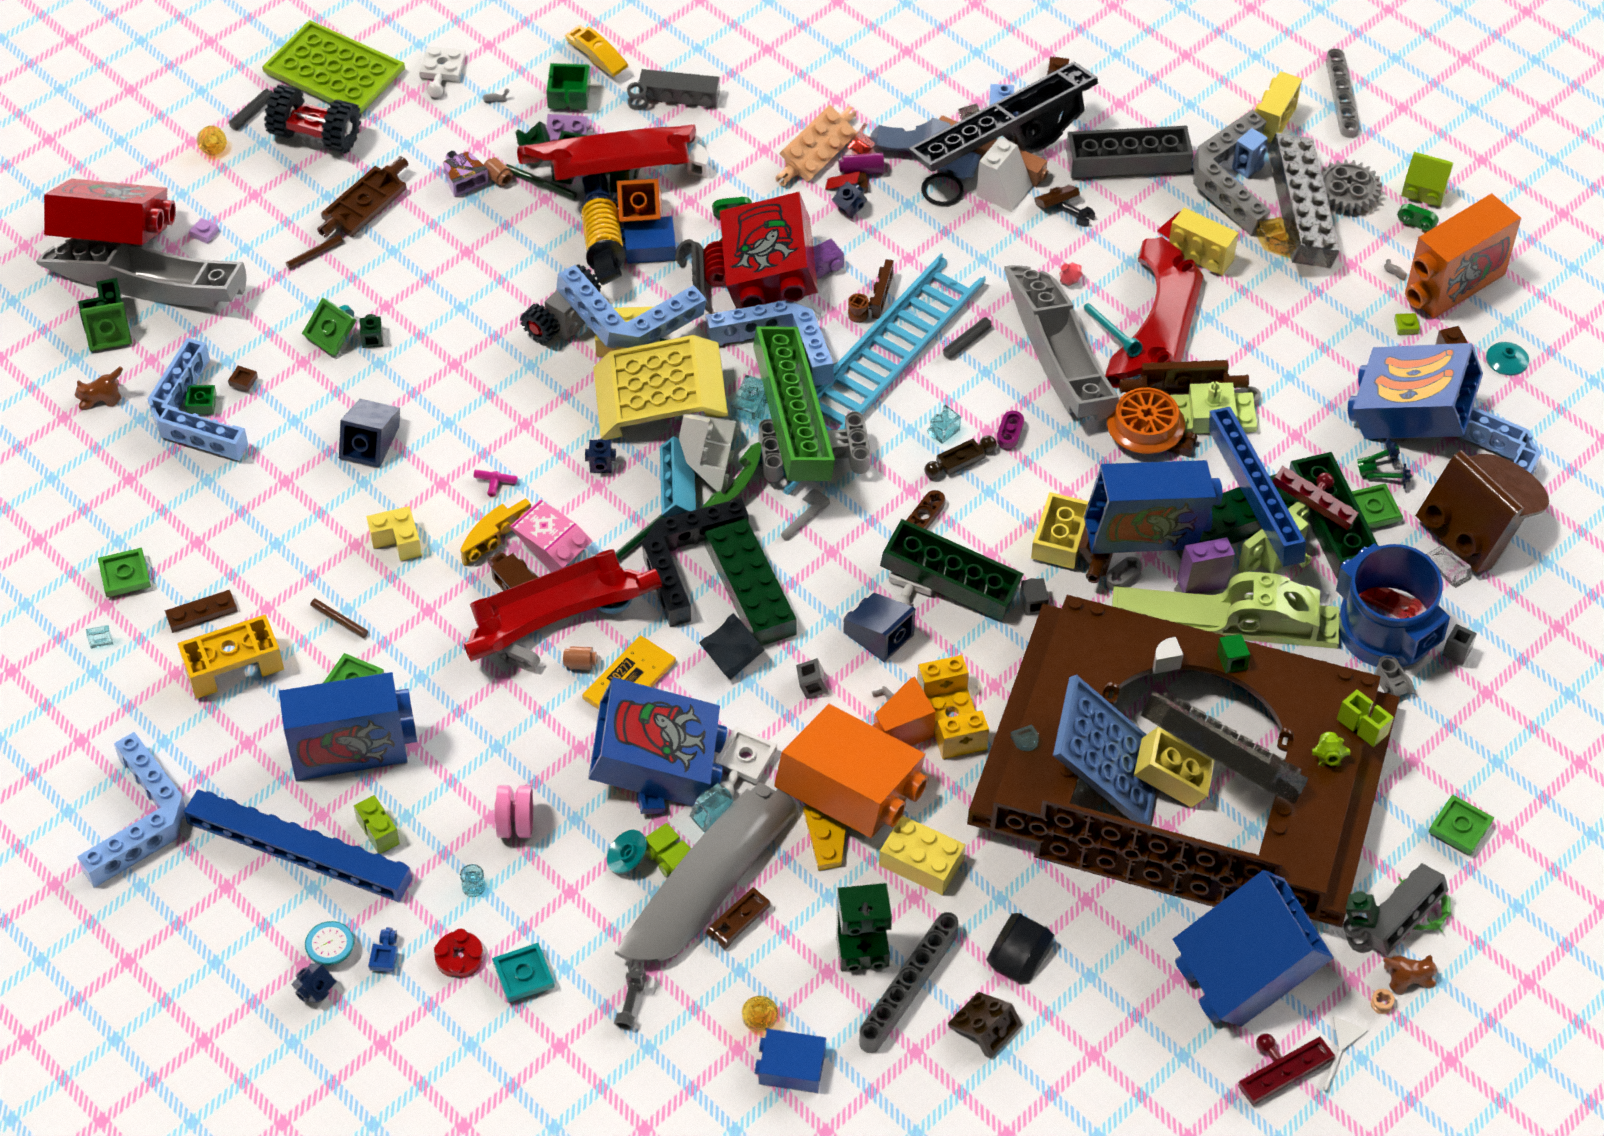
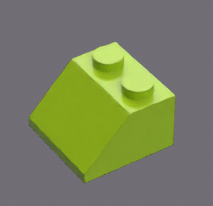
[1401,152,1454,207]

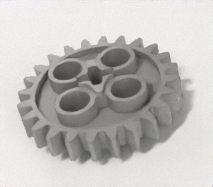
[1315,159,1382,214]

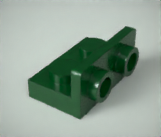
[515,121,550,167]

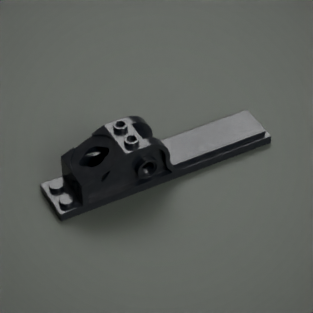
[908,61,1098,172]

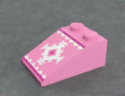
[509,499,592,572]

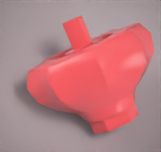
[1059,262,1083,286]

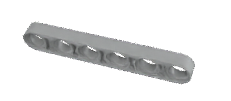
[1326,48,1359,138]

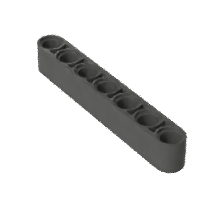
[859,912,959,1053]

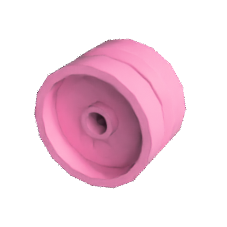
[494,785,533,838]

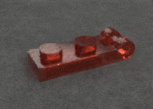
[1359,587,1423,619]

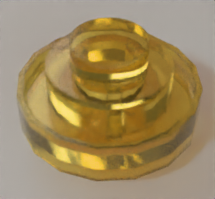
[197,125,227,156]
[742,996,778,1032]

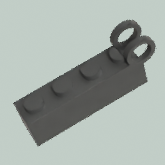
[627,69,720,110]
[1343,863,1449,955]

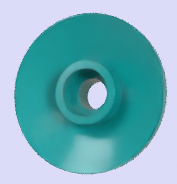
[1486,342,1529,376]
[607,830,647,874]

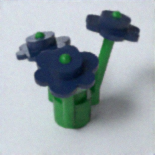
[1357,438,1412,489]

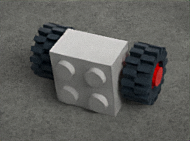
[520,264,601,344]

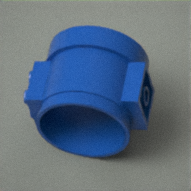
[1336,543,1450,668]

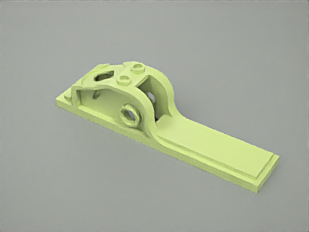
[1112,572,1339,649]

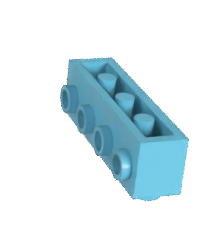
[660,436,696,517]

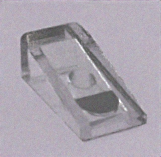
[1426,545,1472,588]

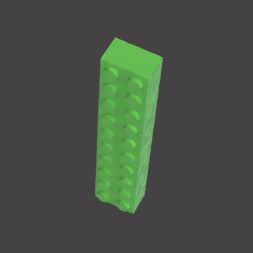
[753,326,835,482]

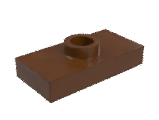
[1034,185,1080,208]

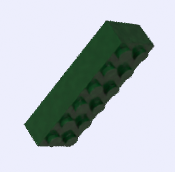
[1289,452,1379,578]
[1175,474,1299,559]
[705,518,797,646]
[880,518,1024,621]

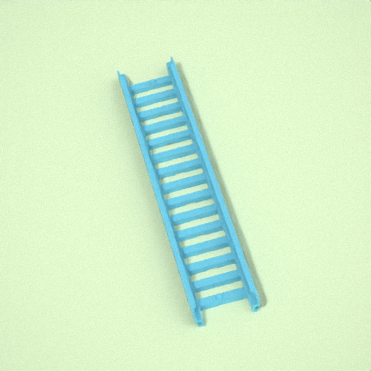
[757,253,986,495]

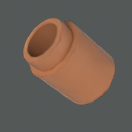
[484,157,513,186]
[563,646,597,670]

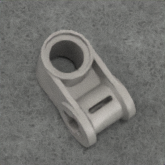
[1374,655,1414,696]

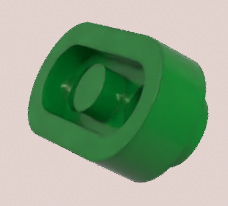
[712,197,752,219]
[1397,203,1439,231]

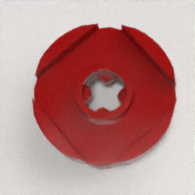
[434,928,483,978]

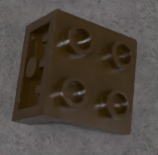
[948,992,1023,1058]

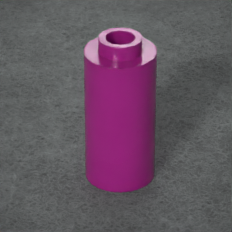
[838,152,884,175]

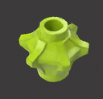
[1312,732,1350,767]

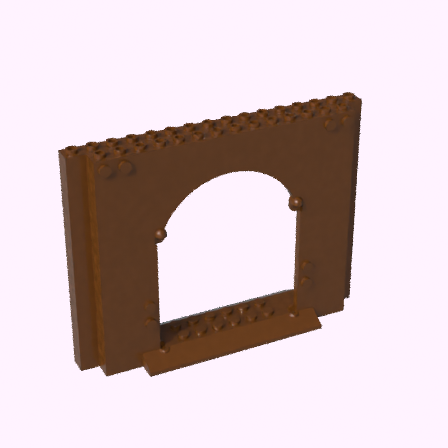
[967,595,1400,928]

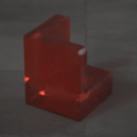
[848,122,875,154]

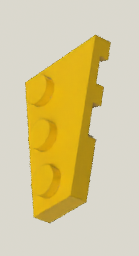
[803,805,846,871]

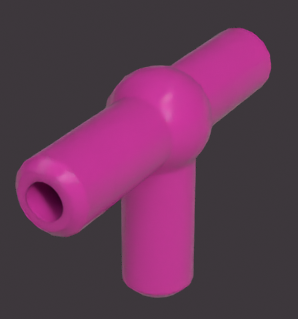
[473,469,518,497]

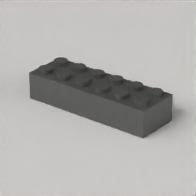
[1066,125,1193,178]

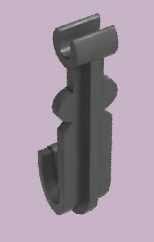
[675,239,710,312]

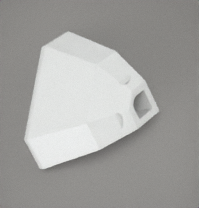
[679,414,739,491]

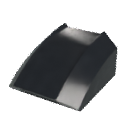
[986,913,1054,982]

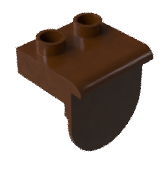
[1415,450,1549,573]

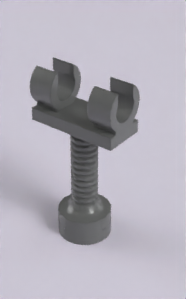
[614,959,646,1029]

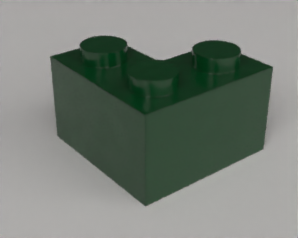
[78,278,123,333]

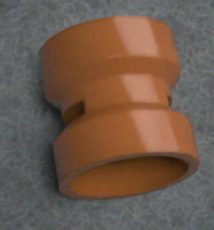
[848,293,869,323]

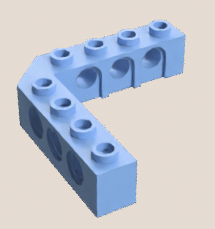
[556,265,707,349]
[705,301,834,386]
[147,338,248,461]
[1458,407,1541,475]
[77,732,186,888]

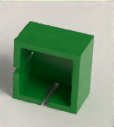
[546,63,591,110]

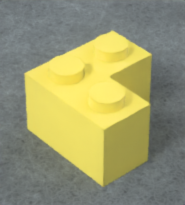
[366,506,422,561]

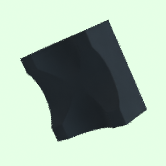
[699,613,765,680]

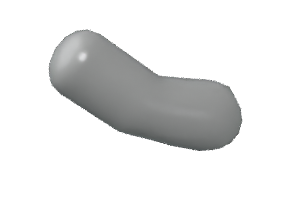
[483,88,509,102]
[1384,259,1407,279]
[872,686,894,701]

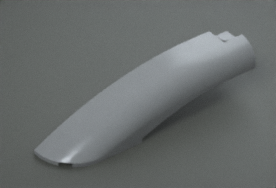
[36,238,247,307]
[1004,265,1119,421]
[615,782,797,963]

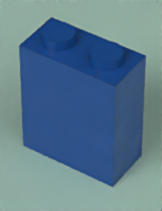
[621,216,676,264]
[755,1028,826,1093]

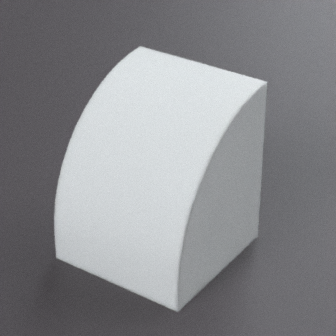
[687,143,709,178]
[1153,637,1183,674]

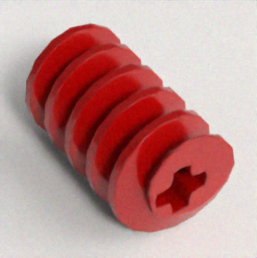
[704,241,726,287]

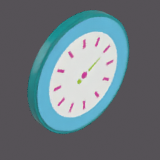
[305,921,354,966]

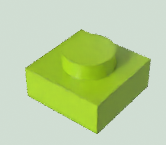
[1394,313,1420,335]

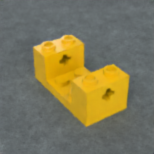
[177,614,284,699]
[917,655,989,759]

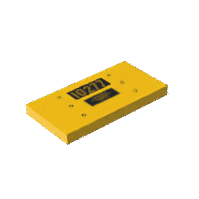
[582,635,676,709]

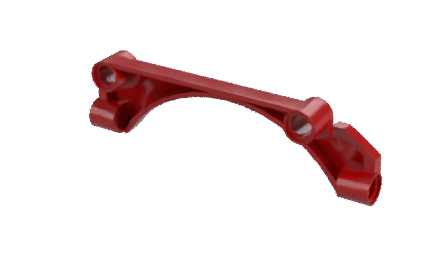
[517,124,696,180]
[1105,237,1204,388]
[464,549,662,662]

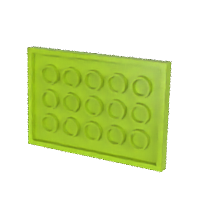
[262,20,405,113]

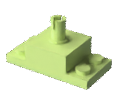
[1170,382,1257,434]
[1238,500,1312,574]

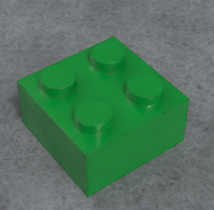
[185,385,217,415]

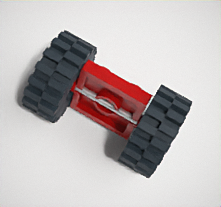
[264,85,361,153]

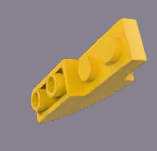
[565,25,629,77]
[460,498,531,566]

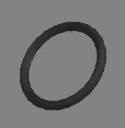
[921,173,964,205]

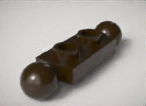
[924,435,997,478]

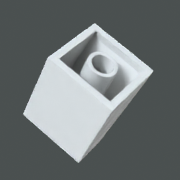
[976,137,1032,212]

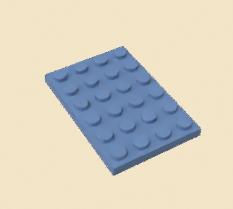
[1053,675,1156,825]

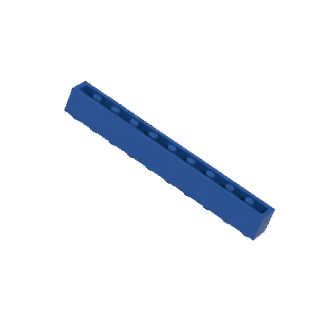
[1209,407,1306,567]
[184,789,412,902]

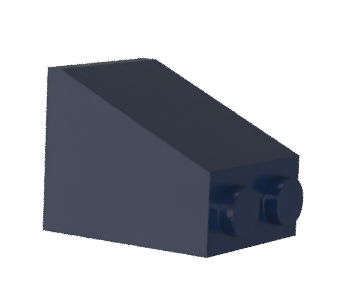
[339,399,400,468]
[843,593,916,662]

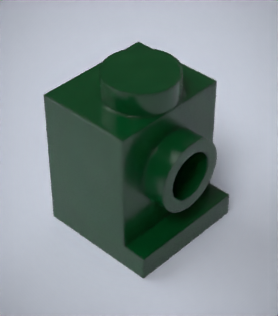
[360,314,383,348]
[1346,891,1380,928]

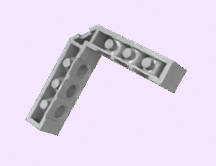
[1193,109,1271,235]

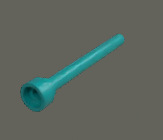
[1084,303,1143,357]

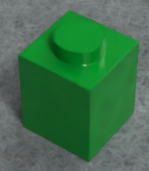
[1217,634,1250,673]

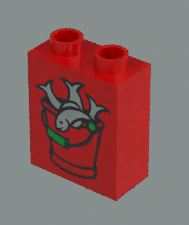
[44,178,176,245]
[720,192,818,309]

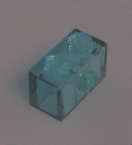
[731,375,767,426]
[689,783,734,833]

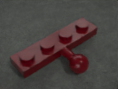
[1272,465,1359,530]
[1238,1033,1335,1105]

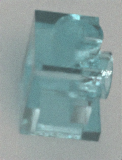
[927,405,961,444]

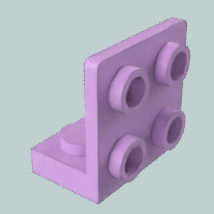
[546,114,590,141]

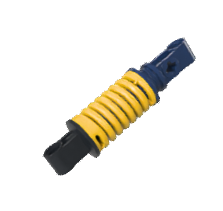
[580,173,626,285]

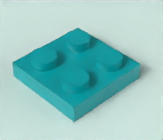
[492,942,555,1003]

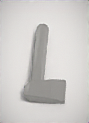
[781,488,830,540]

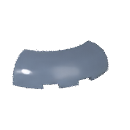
[870,118,951,151]

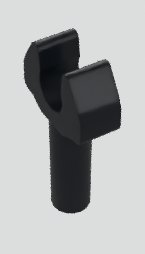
[1058,201,1095,227]

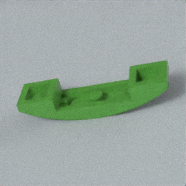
[702,442,762,508]

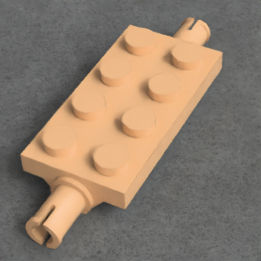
[775,105,858,186]

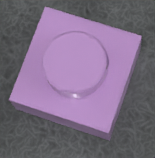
[189,218,219,244]

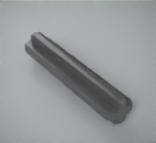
[228,88,273,130]
[943,317,992,359]

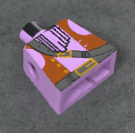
[443,151,489,197]

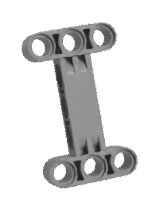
[758,411,870,482]

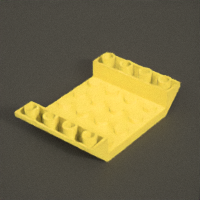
[593,335,728,440]

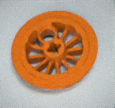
[1107,387,1185,454]

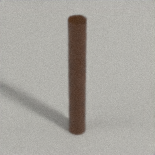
[285,235,343,269]
[310,598,368,638]

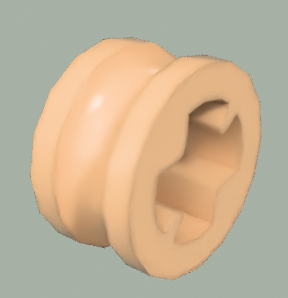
[1371,989,1395,1014]

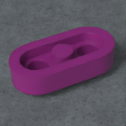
[997,411,1024,449]

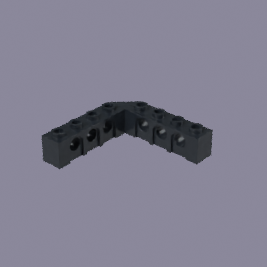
[642,498,749,627]

